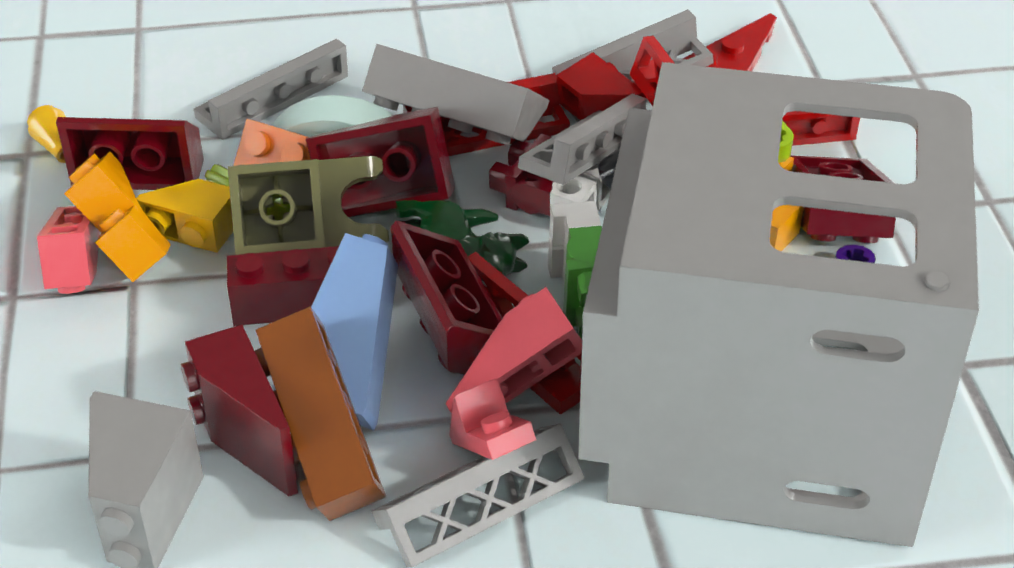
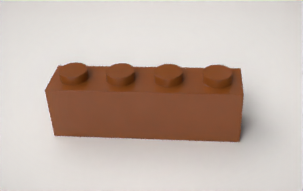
[255,306,386,521]

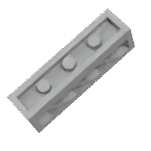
[552,9,713,122]
[194,38,348,140]
[518,94,647,185]
[371,424,585,568]

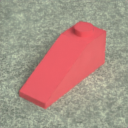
[37,206,100,294]
[445,287,582,413]

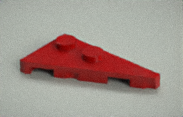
[683,13,777,71]

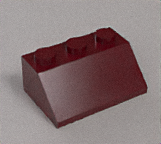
[56,117,204,190]
[391,220,502,375]
[227,245,340,326]

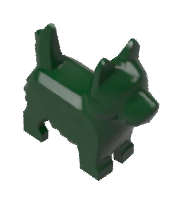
[395,200,529,282]

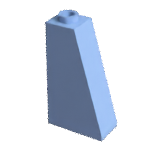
[311,233,398,430]

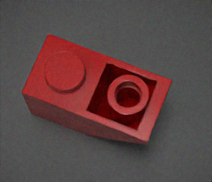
[556,52,646,121]

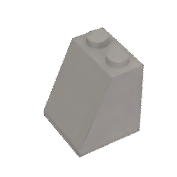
[88,391,204,568]

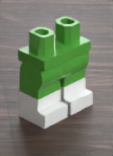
[548,201,602,339]

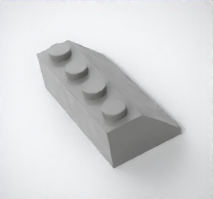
[362,44,549,146]

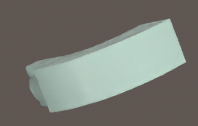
[271,95,392,137]

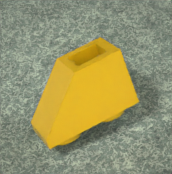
[136,179,233,253]

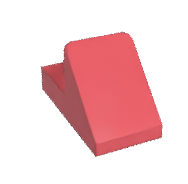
[449,379,536,460]

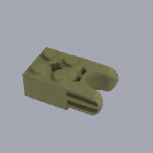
[228,156,390,255]

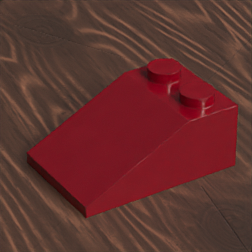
[306,107,455,217]
[790,155,896,243]
[181,325,298,496]

